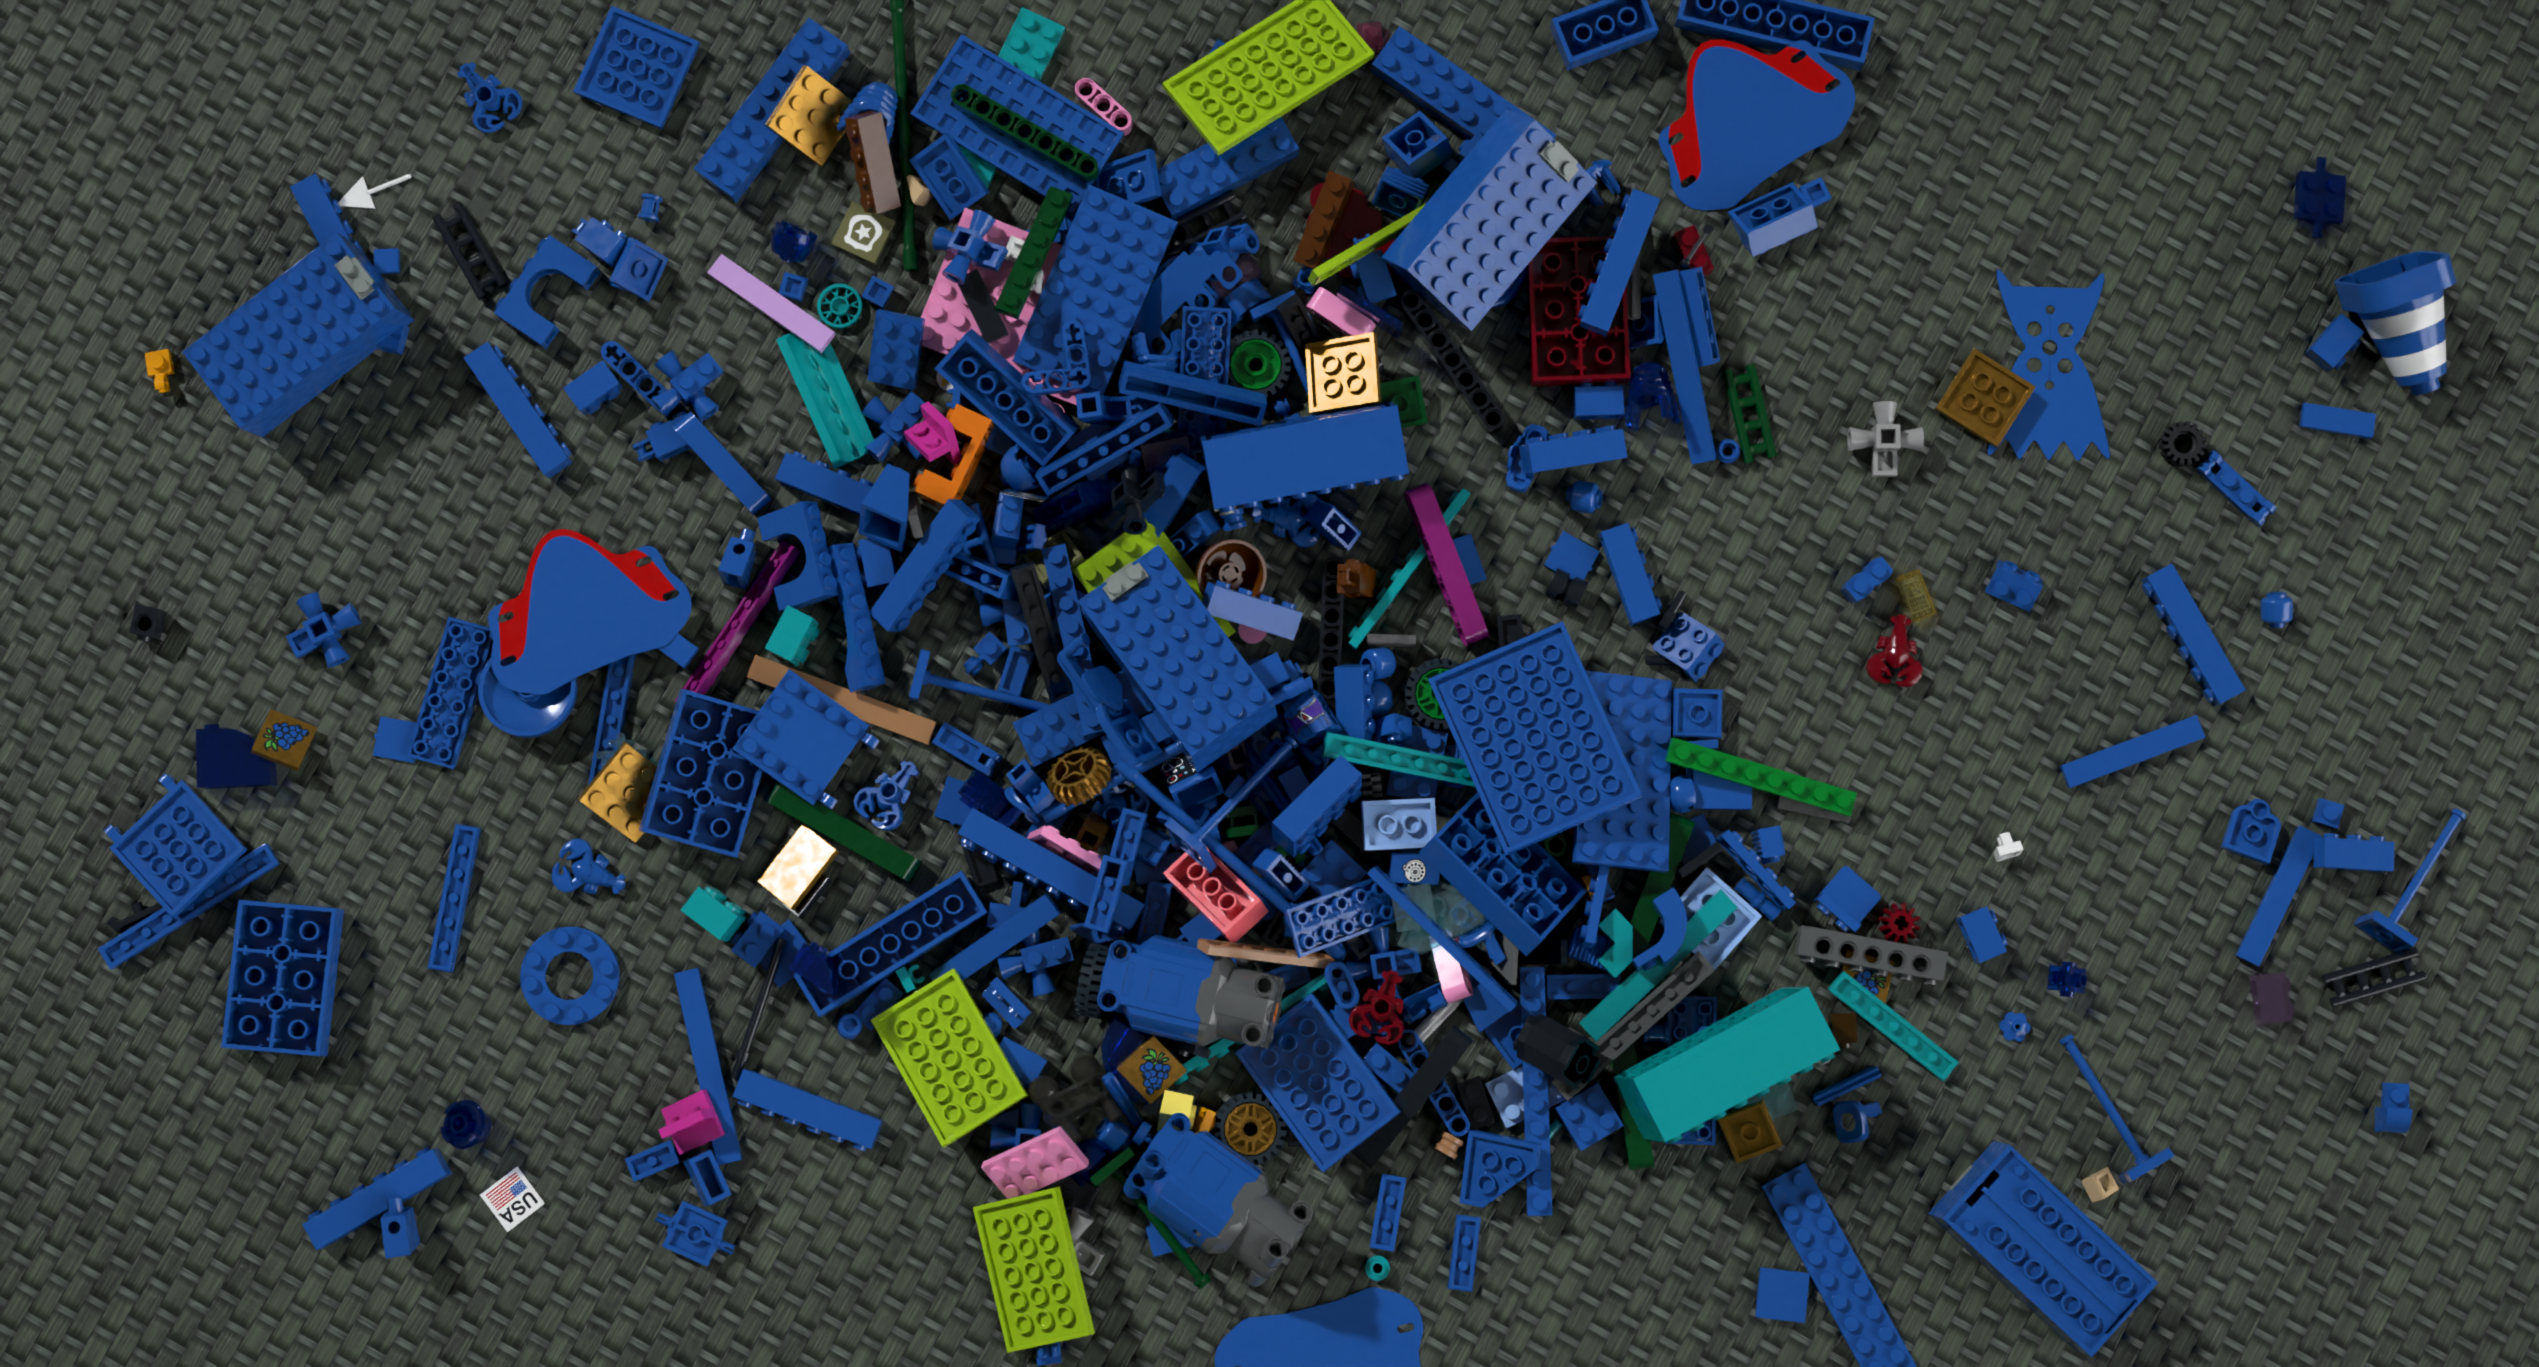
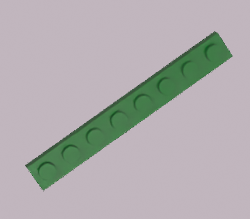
[1665,738,1857,817]

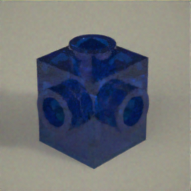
[2047,962,2087,997]

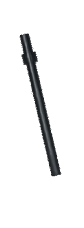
[731,938,787,1080]

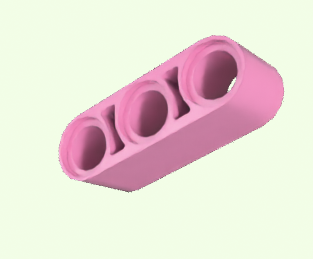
[1075,78,1133,136]
[1306,287,1376,337]
[1430,930,1473,1003]

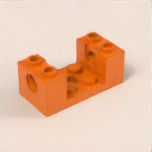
[913,404,994,509]

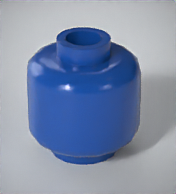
[1566,480,1603,513]
[2260,592,2293,628]
[1360,647,1396,680]
[1094,1117,1132,1153]

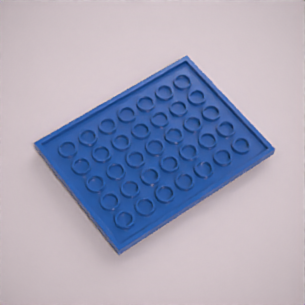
[1428,621,1642,856]

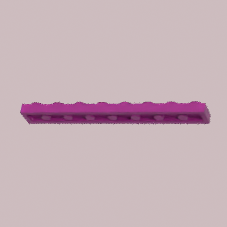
[675,540,801,702]

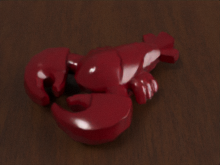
[1866,614,1923,687]
[1349,970,1405,1045]

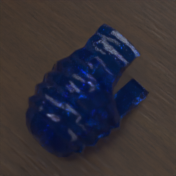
[1625,362,1681,432]

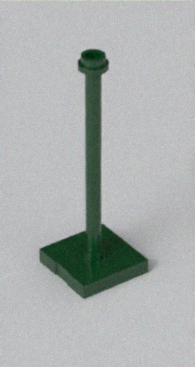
[1090,1147,1211,1289]

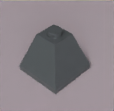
[1481,935,1518,986]

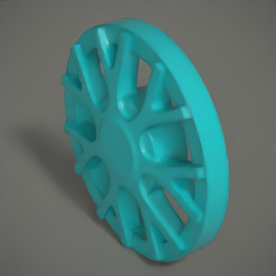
[817,284,862,329]

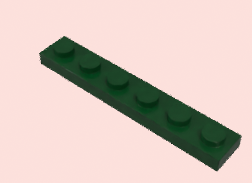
[995,186,1073,319]

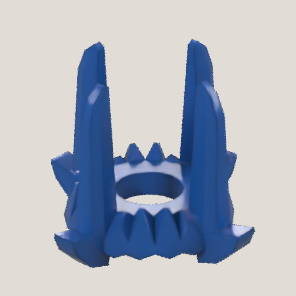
[1586,159,1621,206]

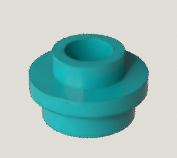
[1365,1255,1390,1281]

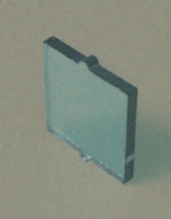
[1391,883,1438,932]

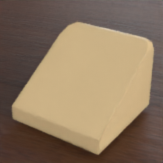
[906,175,933,207]
[2081,1167,2119,1202]

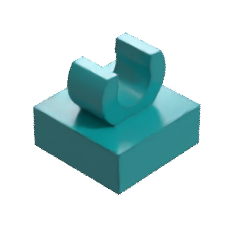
[895,965,926,993]

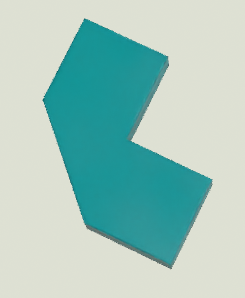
[1597,908,1633,978]

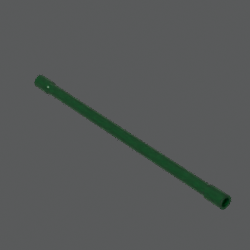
[889,0,918,272]

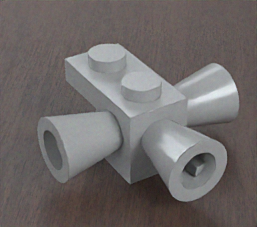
[1847,401,1924,477]
[1068,1208,1105,1276]

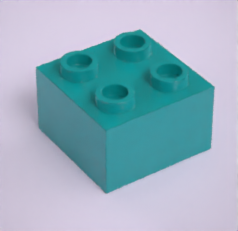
[765,605,820,666]

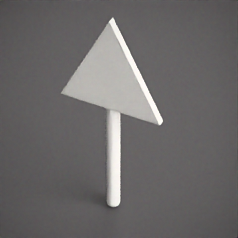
[338,174,412,209]

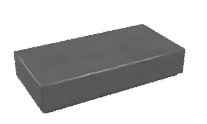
[1367,634,1416,647]

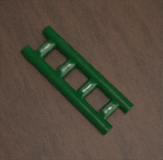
[1722,364,1777,464]

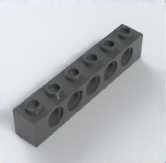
[1794,925,1948,986]

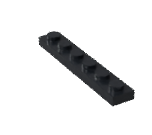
[1010,561,1073,704]

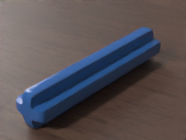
[1811,1065,1881,1106]
[1102,1072,1143,1127]

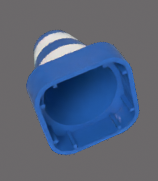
[2334,251,2457,395]

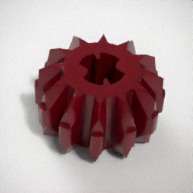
[1878,903,1921,944]

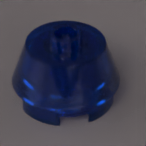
[771,221,818,263]
[440,1100,492,1149]

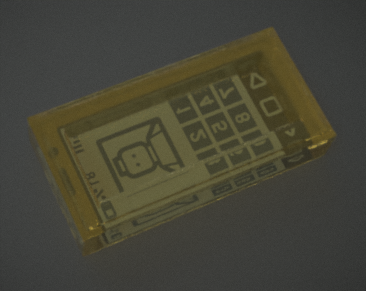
[1895,569,1937,623]

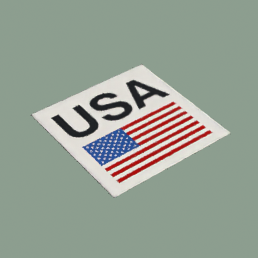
[480,1166,545,1232]

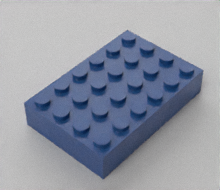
[639,689,762,858]
[1419,792,1587,956]
[221,900,344,1056]

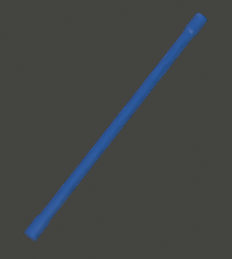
[1041,676,1309,823]
[1113,758,1346,961]

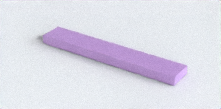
[707,254,836,353]

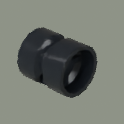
[1544,568,1588,611]

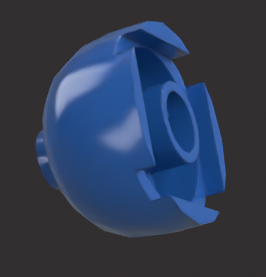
[999,444,1041,492]

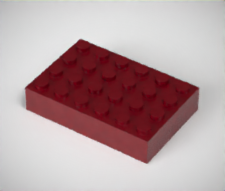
[1526,236,1630,387]

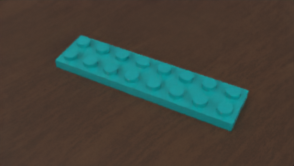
[957,7,1065,198]

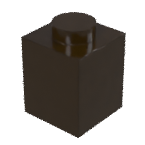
[1075,811,1112,852]
[1827,1013,1858,1048]

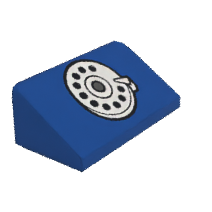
[1389,852,1440,885]

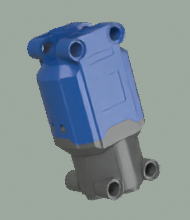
[1097,935,1285,1049]
[1123,1113,1313,1287]

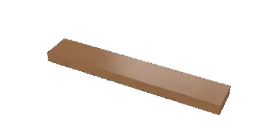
[1197,938,1337,970]

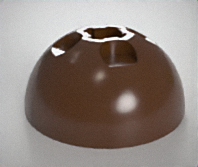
[1196,539,1267,597]

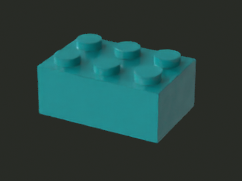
[681,886,748,942]

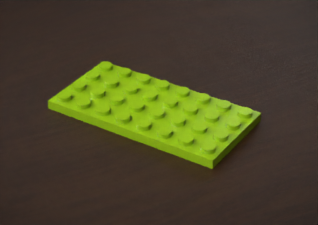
[1162,0,1374,156]

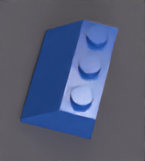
[1728,182,1818,257]

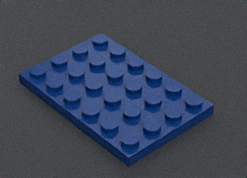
[1235,993,1401,1172]

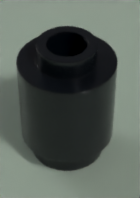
[1323,487,1361,521]

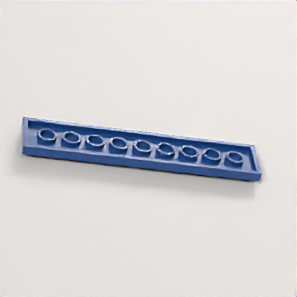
[1761,1162,1917,1367]

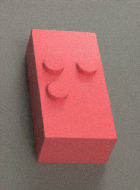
[1163,846,1269,943]

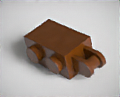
[1337,560,1376,599]

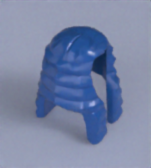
[837,82,898,145]
[1128,329,1182,373]

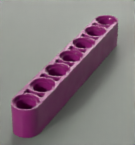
[1404,482,1489,646]

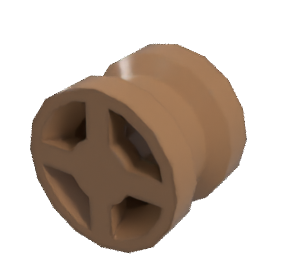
[1434,1130,1464,1159]

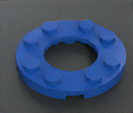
[520,927,620,1025]

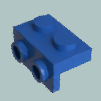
[1985,560,2043,612]
[730,910,785,968]

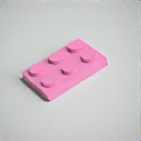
[1027,825,1102,875]

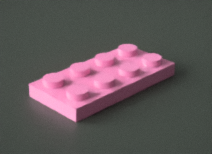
[981,1126,1089,1199]

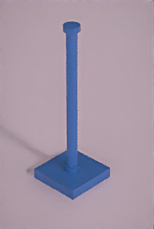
[1247,290,1308,394]
[908,649,1050,711]
[1164,735,1299,873]
[2354,808,2466,953]
[2059,1034,2174,1184]

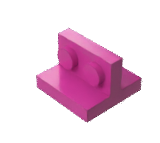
[904,401,962,465]
[658,1089,725,1155]

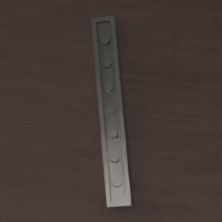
[1551,951,1715,1101]

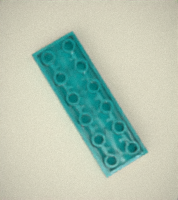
[776,320,874,469]

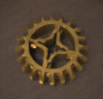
[1046,746,1112,806]

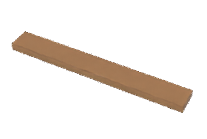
[747,655,937,745]

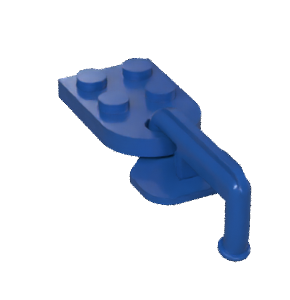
[1057,633,1162,768]

